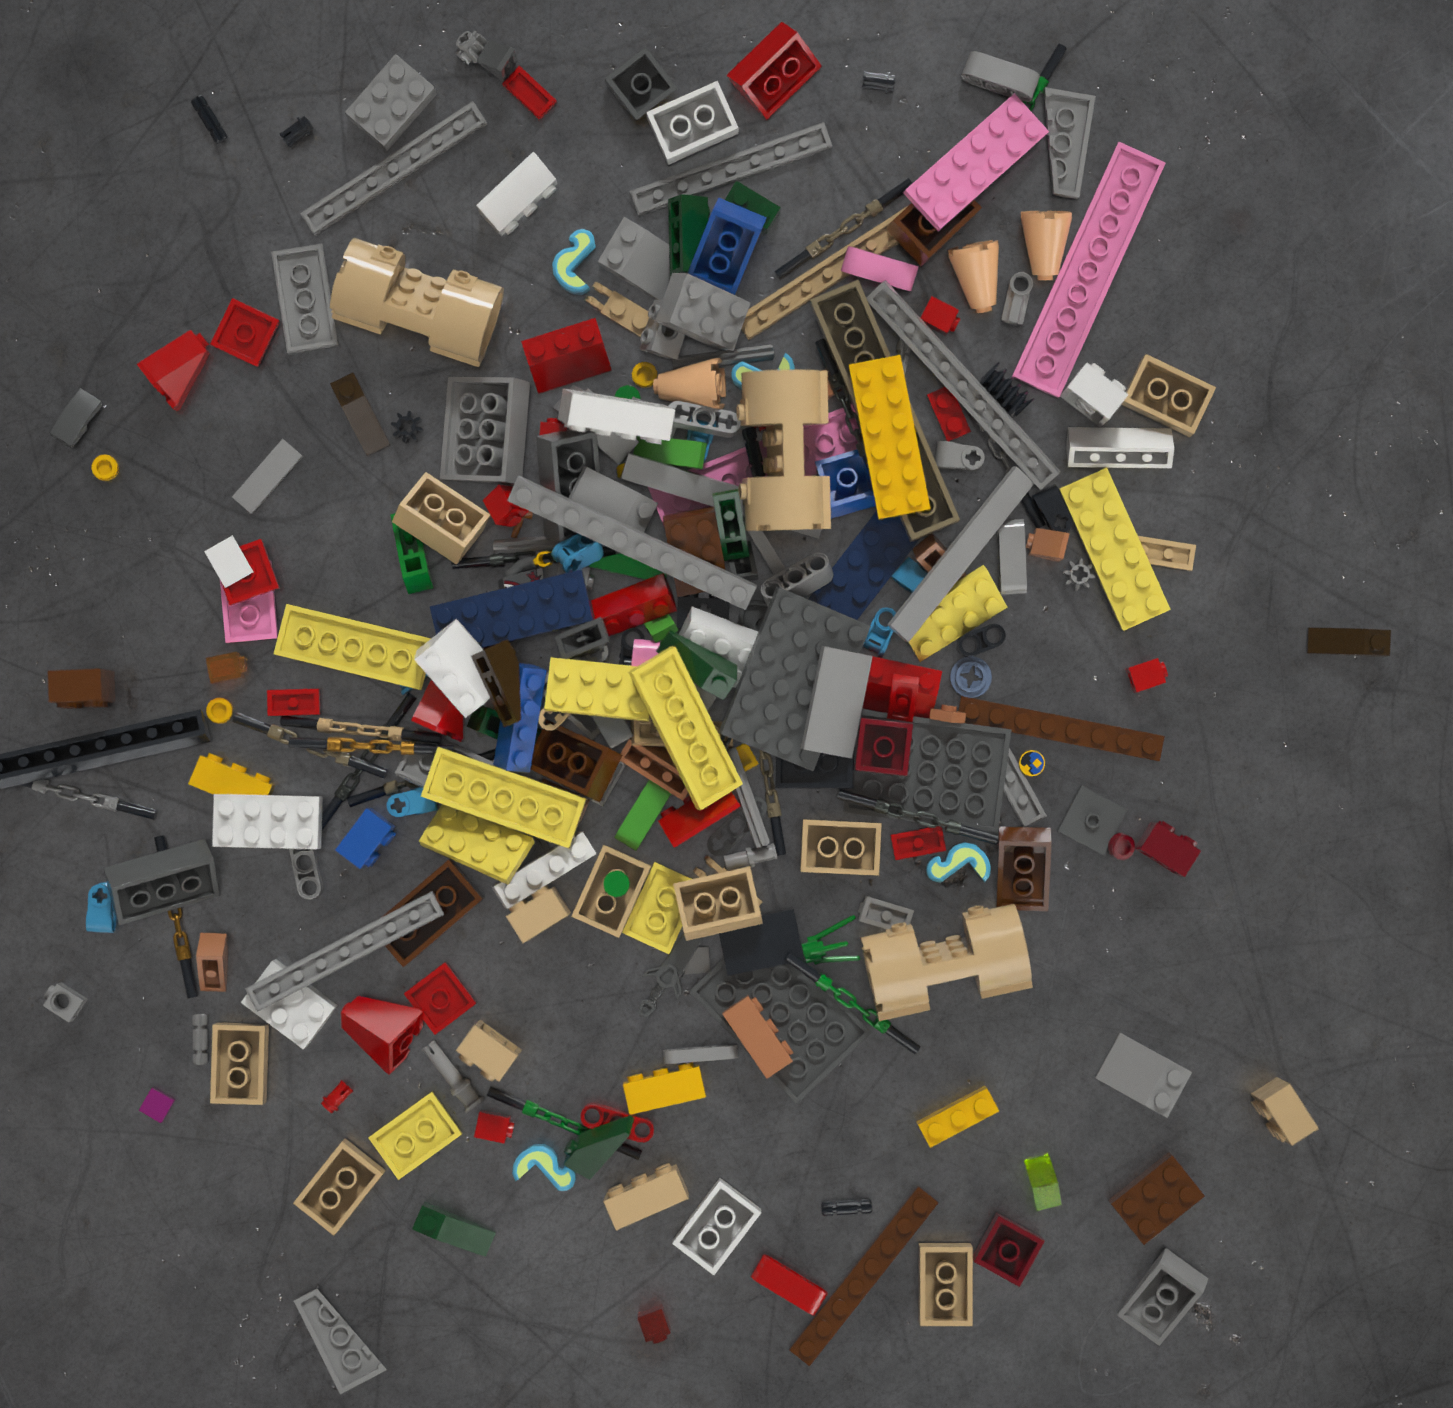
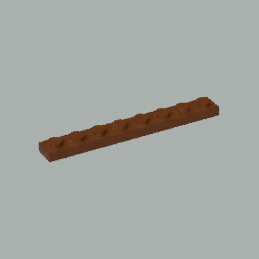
[958,696,1165,762]
[789,1186,939,1367]

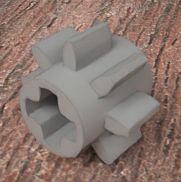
[455,31,488,64]
[1062,558,1095,591]

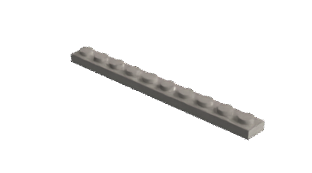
[866,280,1061,490]
[507,476,757,610]

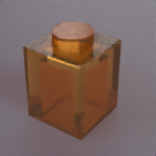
[206,652,247,684]

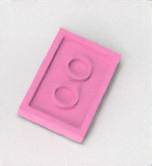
[220,561,278,643]

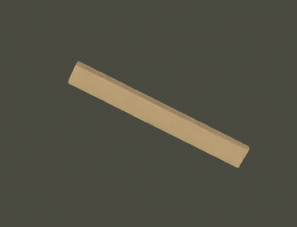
[741,206,908,341]

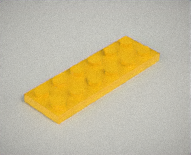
[849,355,930,520]

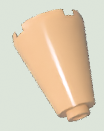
[1020,211,1072,280]
[947,240,999,313]
[653,358,726,409]

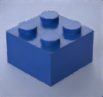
[335,808,397,869]

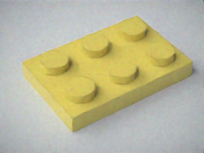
[622,862,692,954]
[368,1091,463,1180]

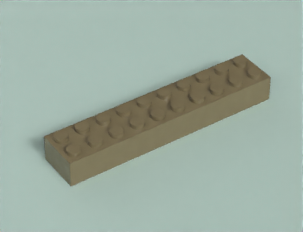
[810,280,960,543]

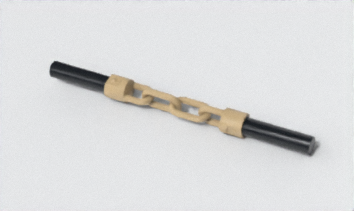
[280,716,442,744]

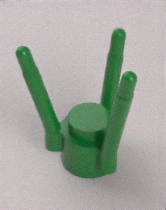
[802,915,860,965]

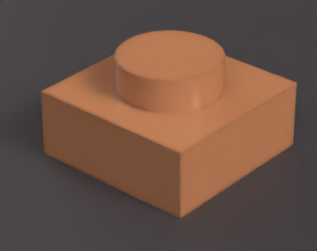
[930,704,966,723]

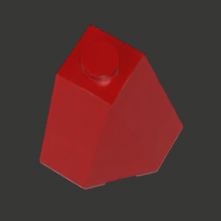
[137,330,210,411]
[411,679,465,742]
[341,996,423,1075]

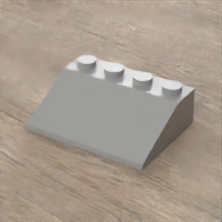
[440,377,530,485]

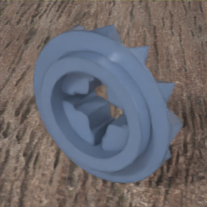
[950,656,992,698]

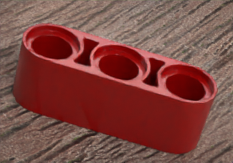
[580,1103,654,1143]
[750,1254,828,1316]

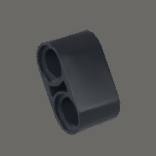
[957,624,1006,657]

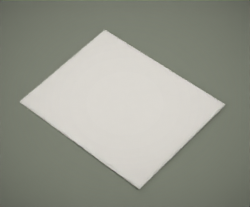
[204,535,253,588]

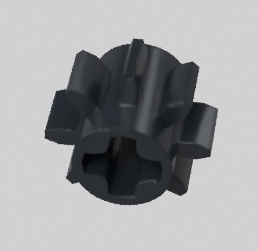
[391,411,424,444]

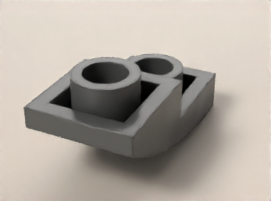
[50,388,102,448]
[590,715,633,749]

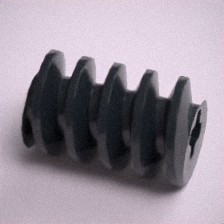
[980,362,1034,418]

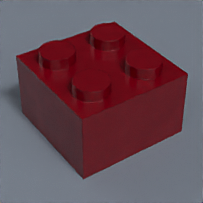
[855,718,913,776]
[1135,821,1201,877]
[973,1212,1045,1287]

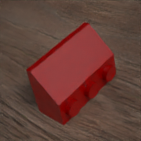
[726,22,822,120]
[521,318,612,394]
[862,656,942,719]
[658,791,740,848]

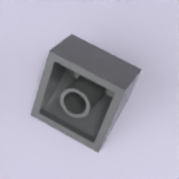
[605,47,678,120]

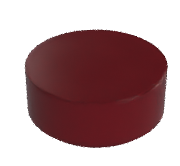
[1108,833,1135,860]

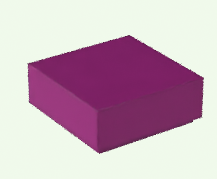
[138,1087,175,1123]

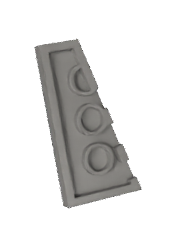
[1043,87,1095,199]
[293,1288,387,1394]

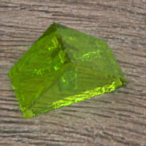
[1024,1154,1062,1211]

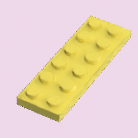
[1059,468,1171,631]
[274,604,431,690]
[629,646,743,810]
[421,747,587,848]

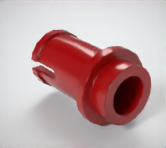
[321,1080,353,1114]

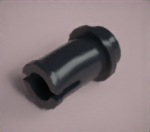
[862,71,895,93]
[279,116,314,147]

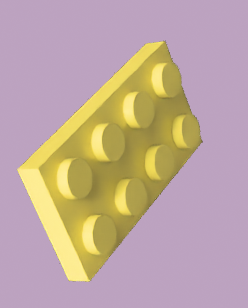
[908,565,1007,662]
[544,657,650,721]
[419,804,535,885]

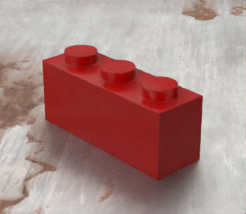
[591,573,677,636]

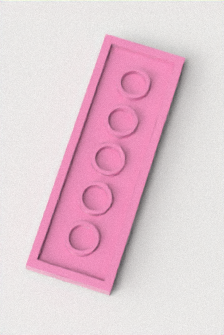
[903,93,1049,231]

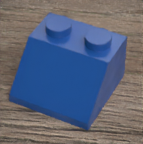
[815,449,876,519]

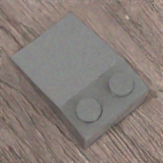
[598,217,671,300]
[569,466,658,533]
[1095,1033,1192,1118]
[1117,1248,1208,1346]

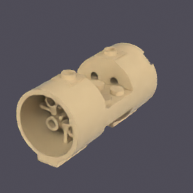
[330,238,504,367]
[736,370,831,531]
[861,904,1033,1021]

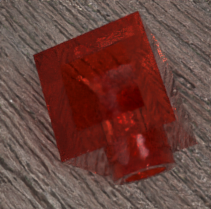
[637,1304,671,1344]

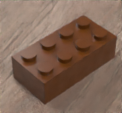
[381,859,484,967]

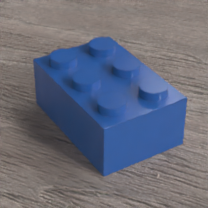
[688,198,767,295]

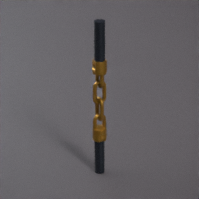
[288,737,454,755]
[154,835,197,999]

